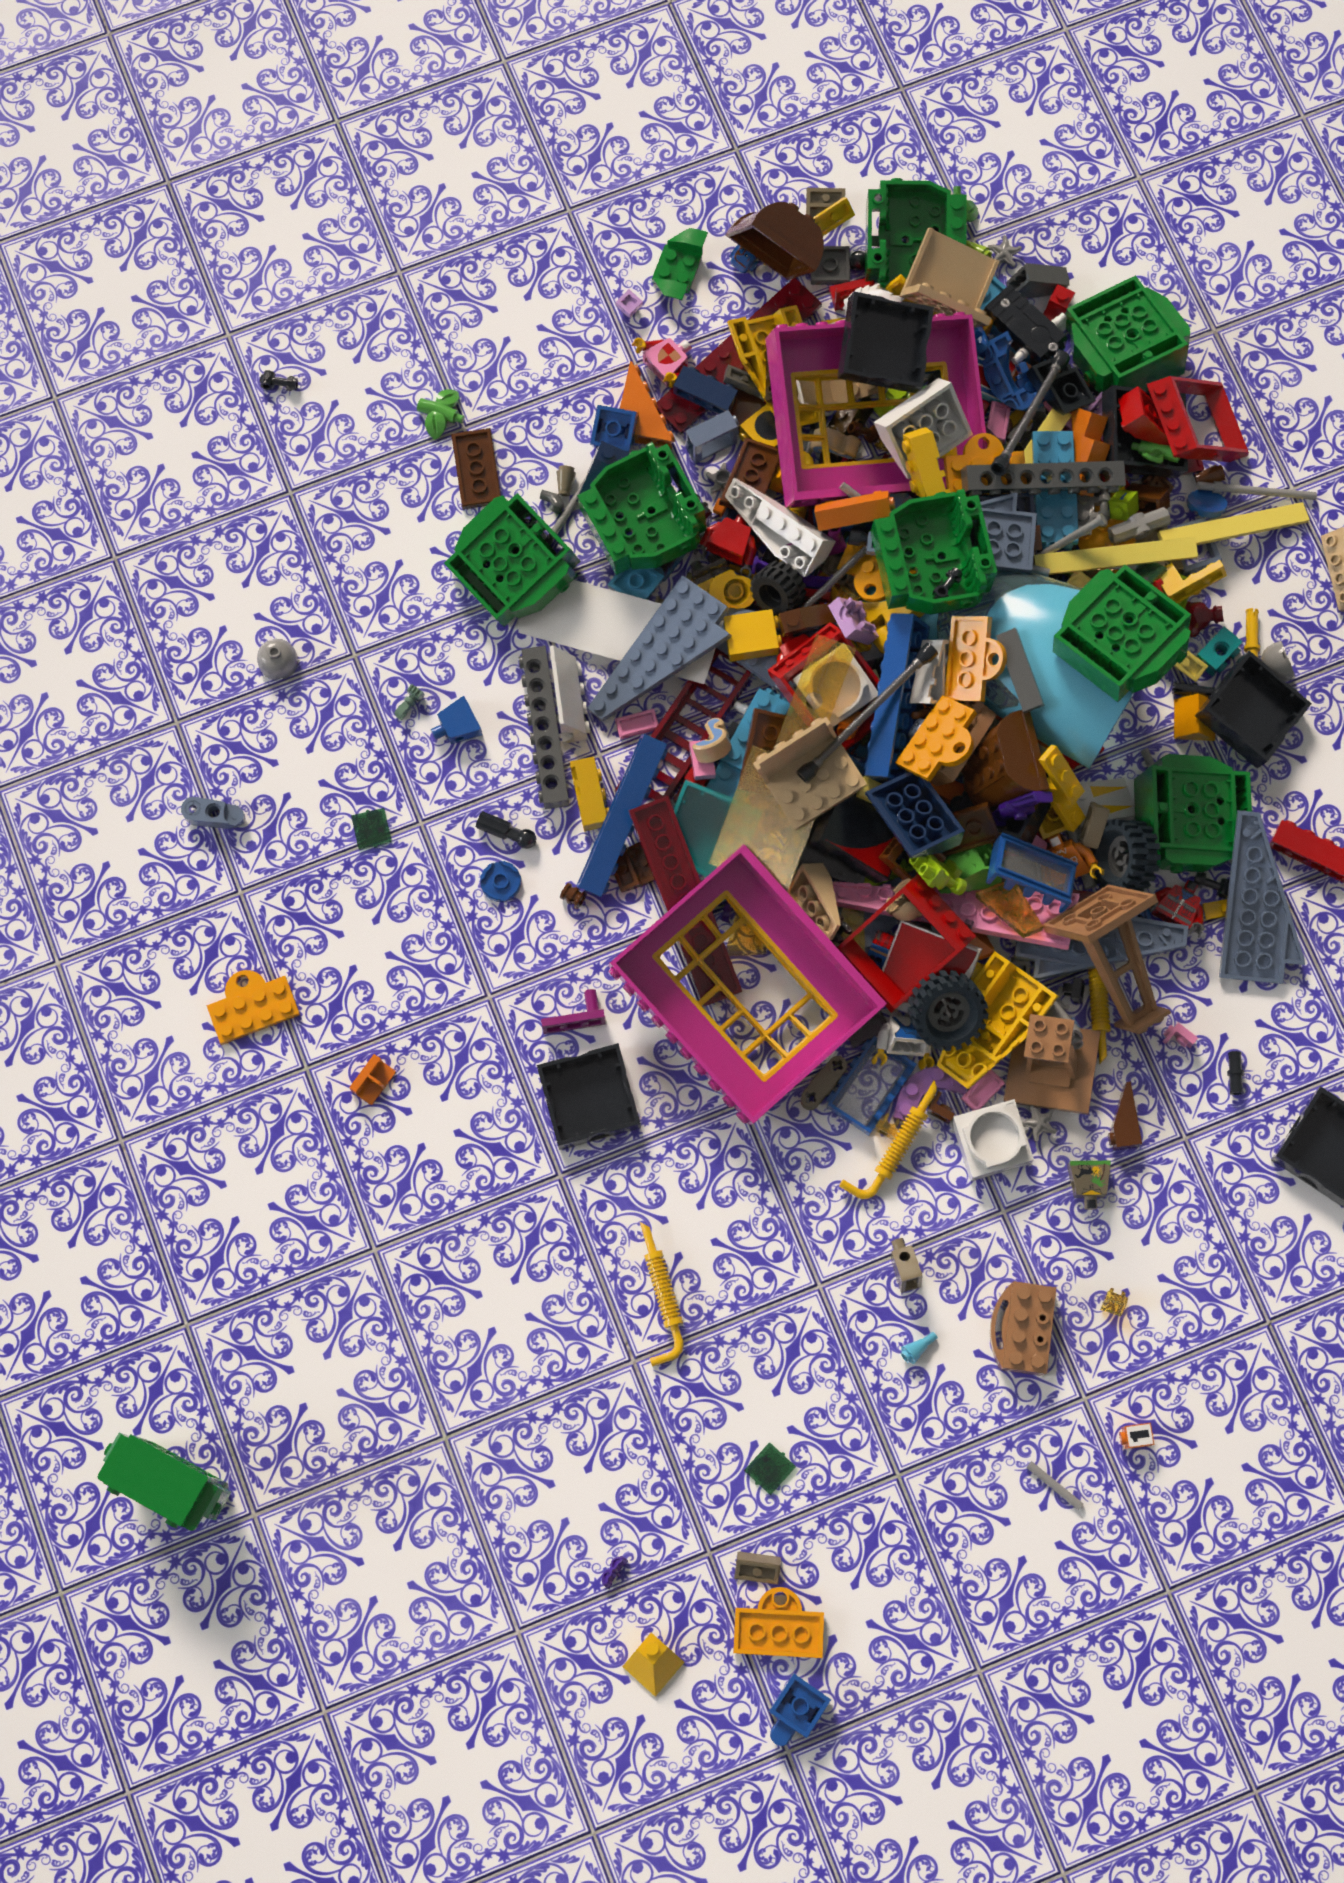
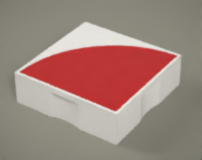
[882,921,982,1020]

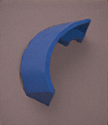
[983,331,1044,411]

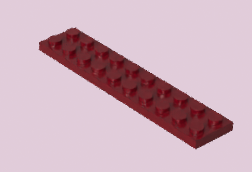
[657,278,822,435]
[628,796,743,1007]

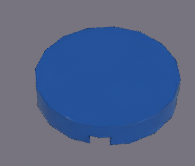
[1187,490,1227,518]
[480,861,521,902]

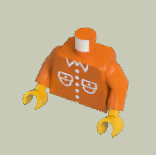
[1040,833,1105,887]

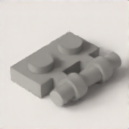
[1077,490,1111,527]

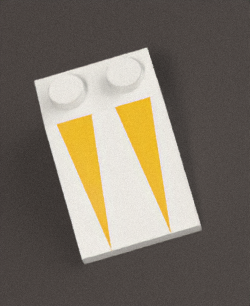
[1076,778,1135,832]

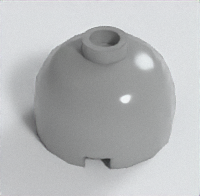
[257,638,298,680]
[1261,641,1295,682]

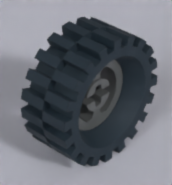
[1090,819,1161,892]
[907,970,988,1051]

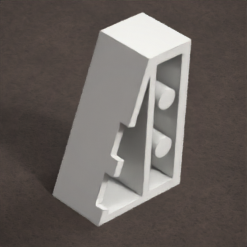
[909,640,949,704]

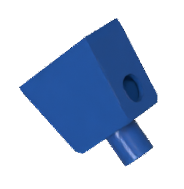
[430,696,483,744]

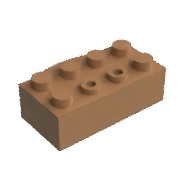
[930,701,997,786]
[989,1281,1057,1376]

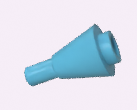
[900,1332,938,1364]

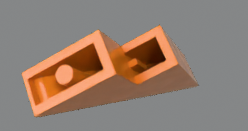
[620,361,675,450]
[1071,408,1111,497]

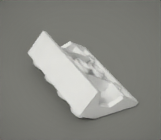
[549,645,590,744]

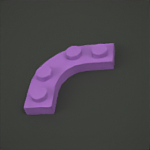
[893,1067,967,1122]

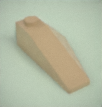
[787,863,841,940]

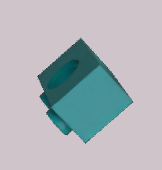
[1196,626,1243,677]

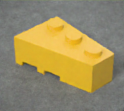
[902,427,951,497]
[570,757,609,832]

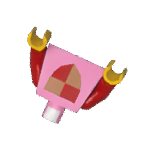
[631,337,692,388]

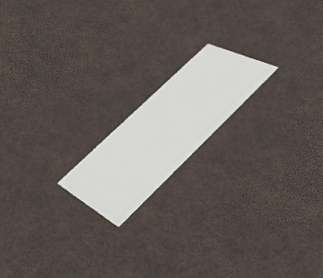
[518,580,723,684]

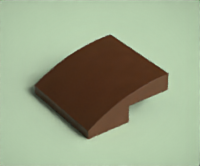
[614,842,655,893]

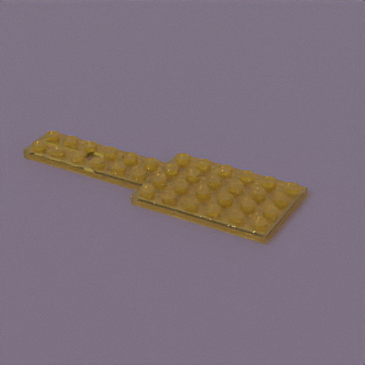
[709,634,856,892]

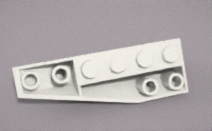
[725,478,836,577]

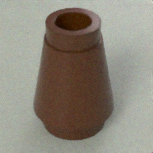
[1194,464,1226,485]

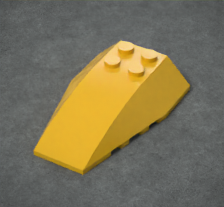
[727,305,819,427]
[936,951,1059,1089]

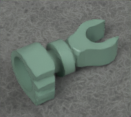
[394,684,425,720]

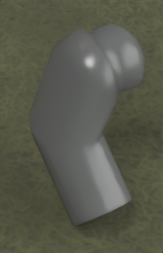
[540,489,564,514]

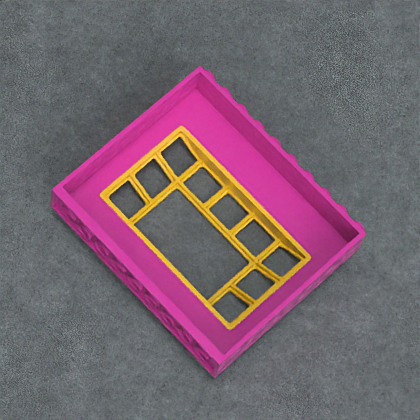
[765,312,987,508]
[608,844,887,1125]

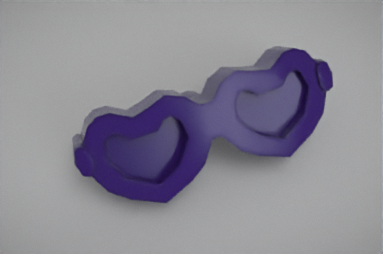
[722,900,733,924]
[602,1556,628,1589]

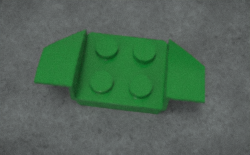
[652,228,708,300]

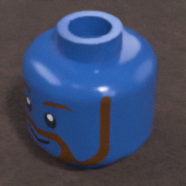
[729,245,759,273]

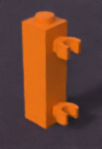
[814,490,896,531]

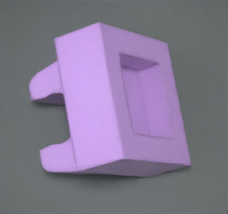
[615,289,643,318]

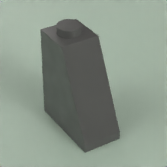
[1006,263,1070,299]

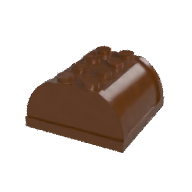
[725,202,824,280]
[960,710,1050,812]

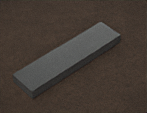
[996,627,1045,713]

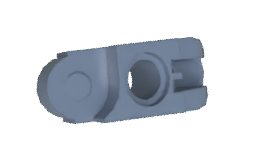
[181,797,245,829]

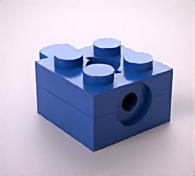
[590,405,639,453]
[769,1673,832,1746]

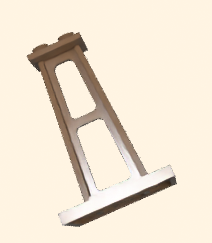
[1042,884,1171,1034]
[1003,1014,1101,1115]

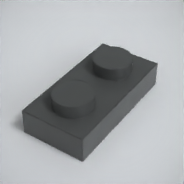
[723,364,761,397]

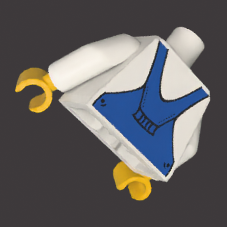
[871,1011,935,1070]

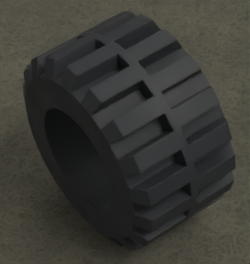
[750,561,807,617]

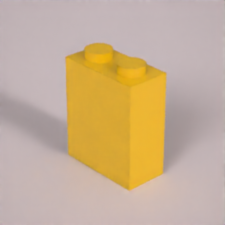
[723,609,782,662]

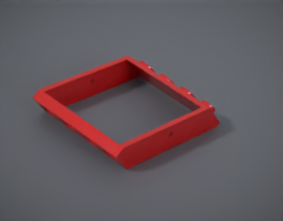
[1147,376,1249,462]
[767,622,880,750]
[837,874,976,1013]

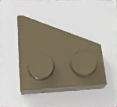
[806,188,846,217]

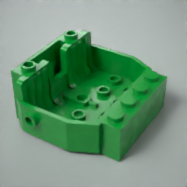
[865,178,967,288]
[1065,275,1190,395]
[577,442,707,575]
[871,489,997,615]
[444,493,581,627]
[1052,564,1191,702]
[1134,754,1252,874]
[97,1432,231,1531]

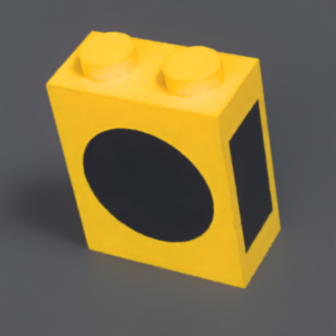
[739,404,802,448]

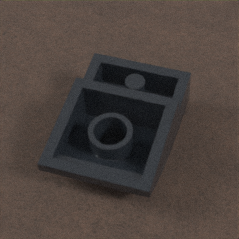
[1026,358,1096,415]

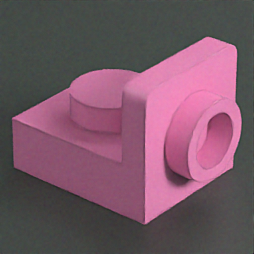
[1162,1022,1198,1048]

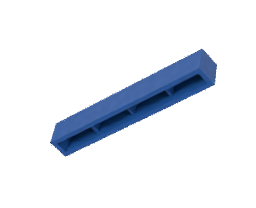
[576,734,668,897]

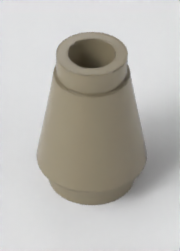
[556,465,576,496]

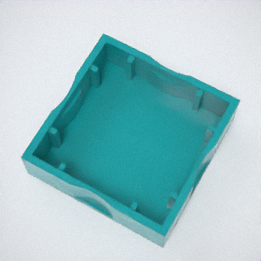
[674,780,764,878]

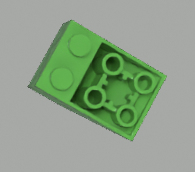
[938,843,1003,894]

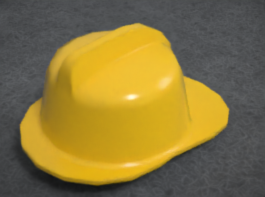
[709,574,755,609]

